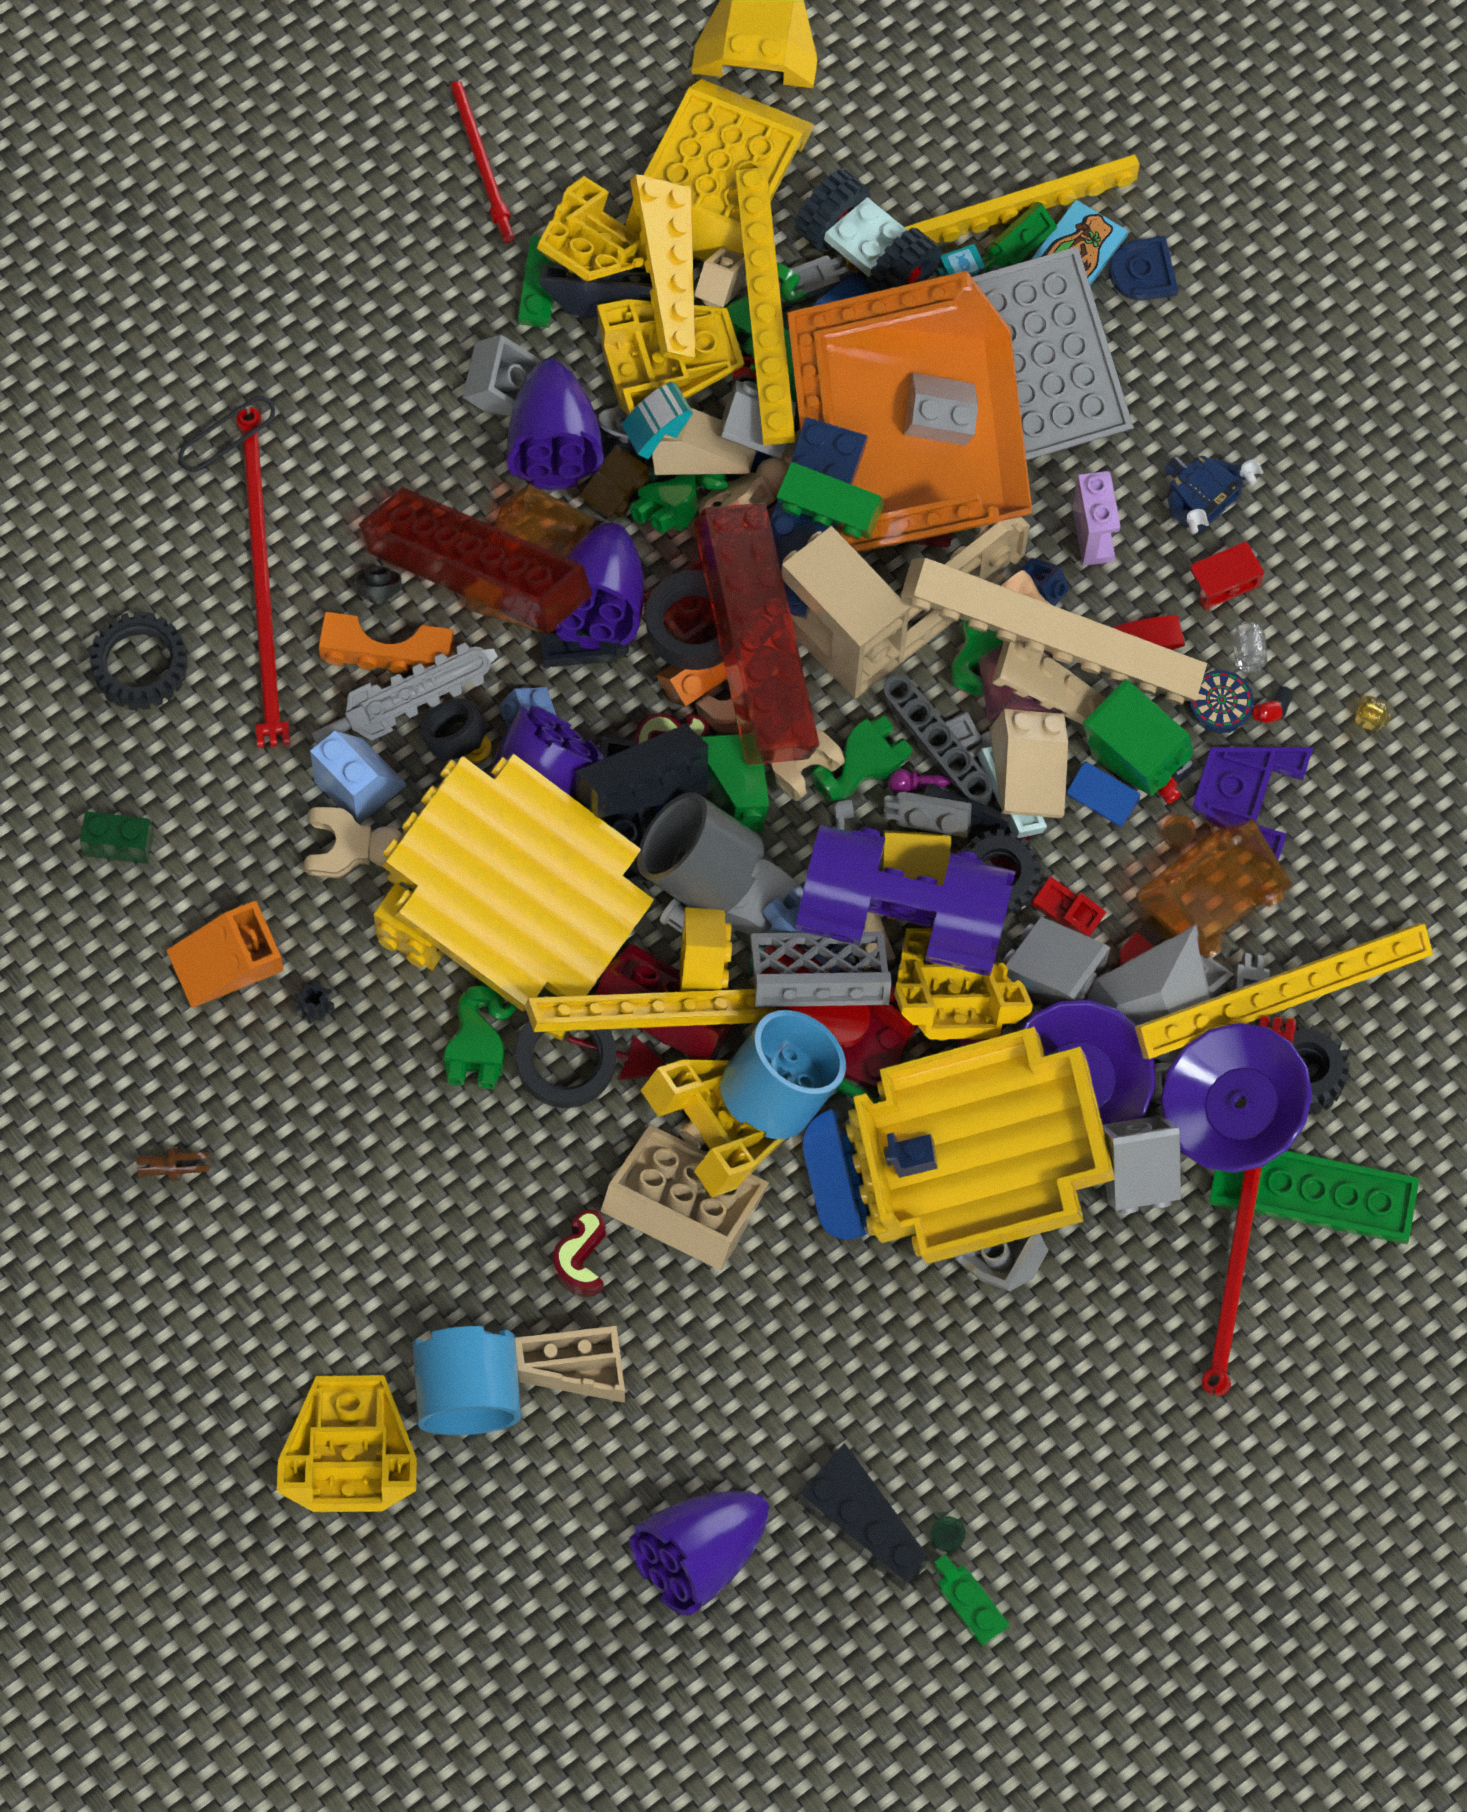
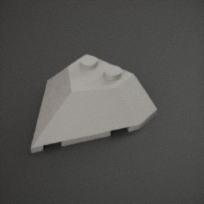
[1087,923,1210,1063]

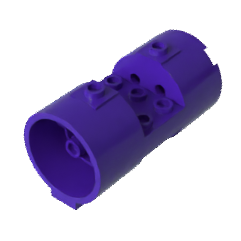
[795,824,1015,977]

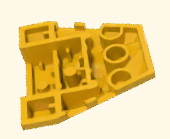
[537,176,647,281]
[894,928,1033,1041]

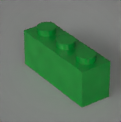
[776,462,884,540]

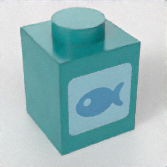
[936,244,987,278]

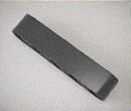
[884,674,993,806]

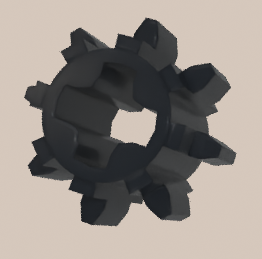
[293,981,335,1024]

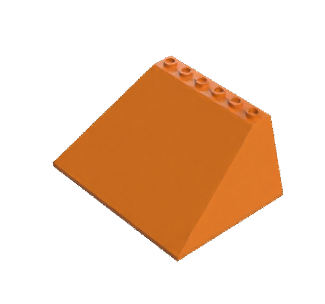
[787,271,1033,553]

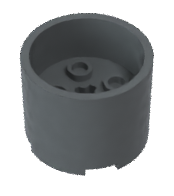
[637,792,764,913]

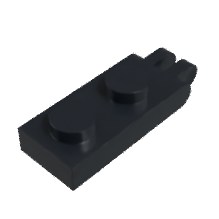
[540,629,629,668]

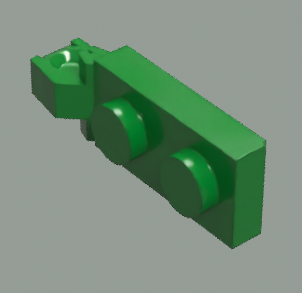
[982,202,1057,271]
[933,1554,1010,1648]

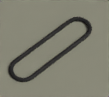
[179,396,275,472]

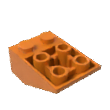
[166,900,284,1009]

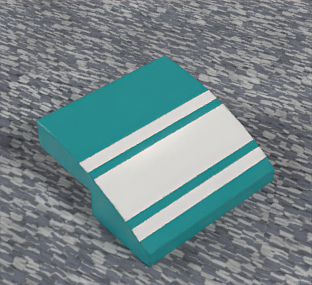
[621,382,693,459]

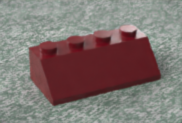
[594,944,736,1060]

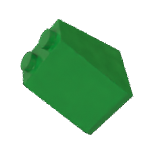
[1083,679,1194,797]
[701,733,769,833]

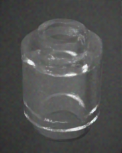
[1233,622,1267,673]

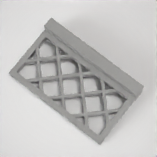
[750,931,891,1007]

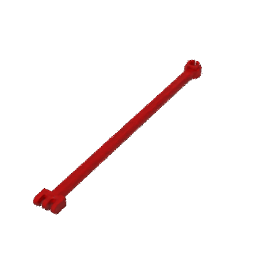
[236,407,290,748]
[1201,1015,1296,1397]

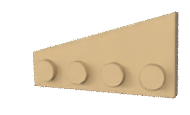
[992,640,1106,725]

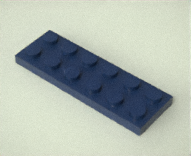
[744,417,868,619]

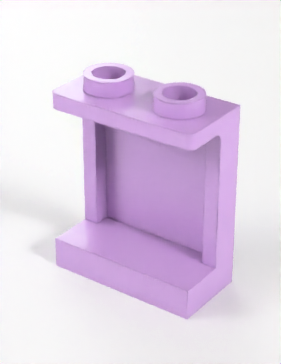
[1072,471,1121,566]

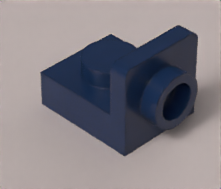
[1019,558,1069,606]
[884,1132,938,1178]

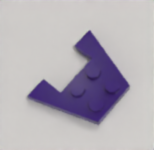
[1192,747,1313,867]

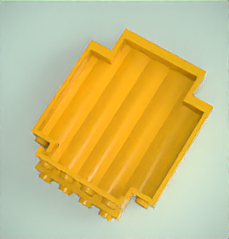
[381,754,654,1011]
[846,1027,1115,1264]

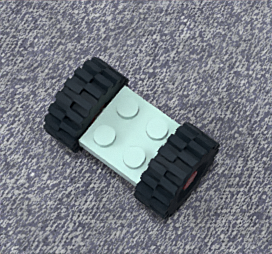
[794,169,942,293]

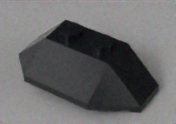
[539,264,653,319]

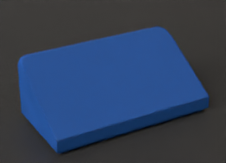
[1066,761,1140,828]

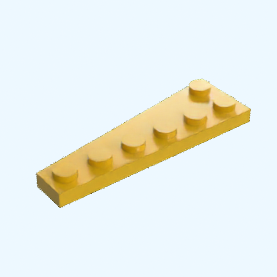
[630,174,695,363]

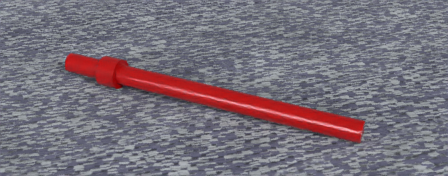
[450,81,515,243]

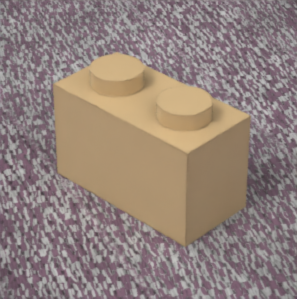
[694,247,746,307]

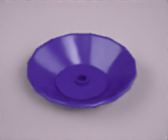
[1018,1000,1155,1125]
[1160,1023,1312,1173]

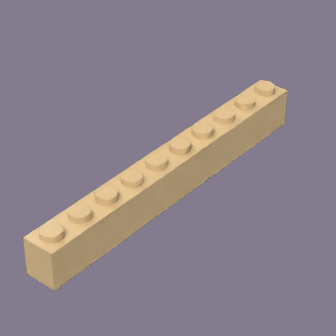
[901,558,1207,705]

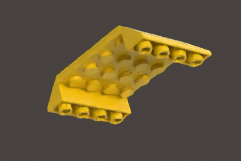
[625,79,814,262]

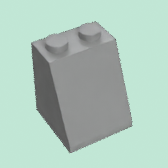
[1003,917,1110,1007]
[1103,1115,1181,1214]

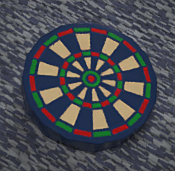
[1189,670,1254,733]

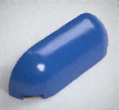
[803,1110,870,1240]

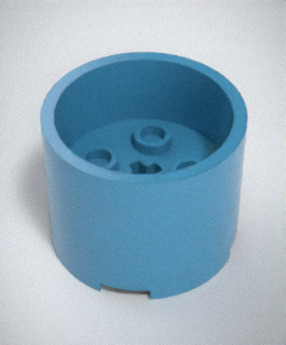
[720,1010,846,1139]
[412,1326,521,1435]

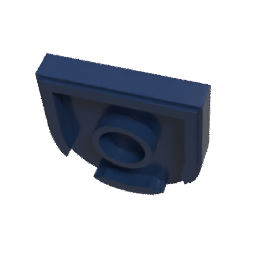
[1109,236,1179,301]

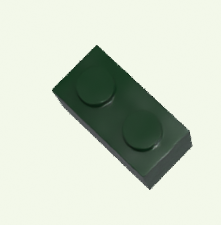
[80,811,154,864]

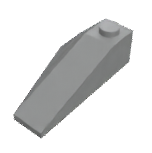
[953,1234,1048,1292]

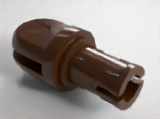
[136,1147,211,1181]

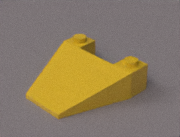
[641,1060,785,1198]

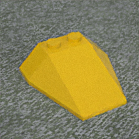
[691,0,817,88]
[597,299,744,416]
[277,1375,417,1512]

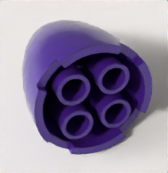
[507,358,604,490]
[544,523,644,650]
[490,705,604,799]
[629,1491,769,1616]

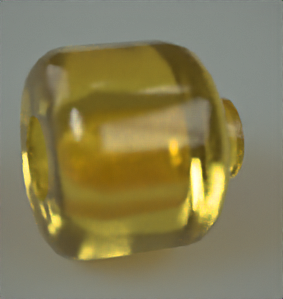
[1355,696,1391,732]

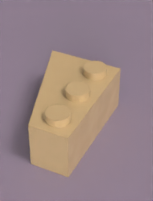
[515,1326,625,1403]

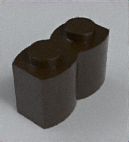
[580,445,650,522]

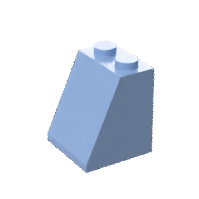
[310,731,407,825]

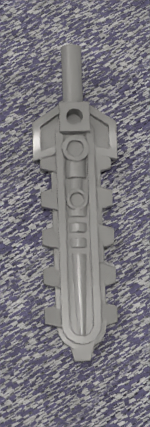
[312,643,498,744]

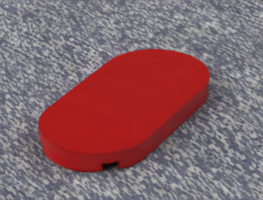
[753,945,871,1047]

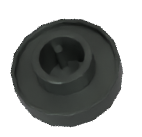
[355,566,402,604]

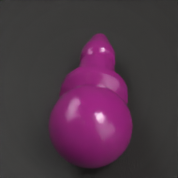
[888,769,951,794]

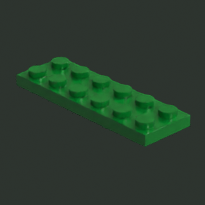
[1208,1151,1420,1245]

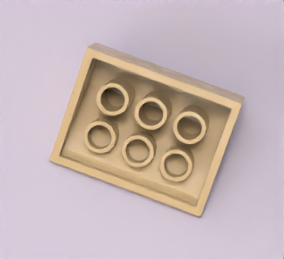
[600,1125,769,1271]

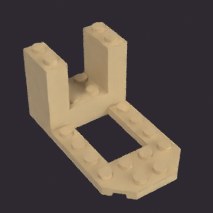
[779,517,1030,700]

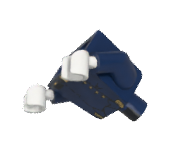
[1164,455,1264,534]

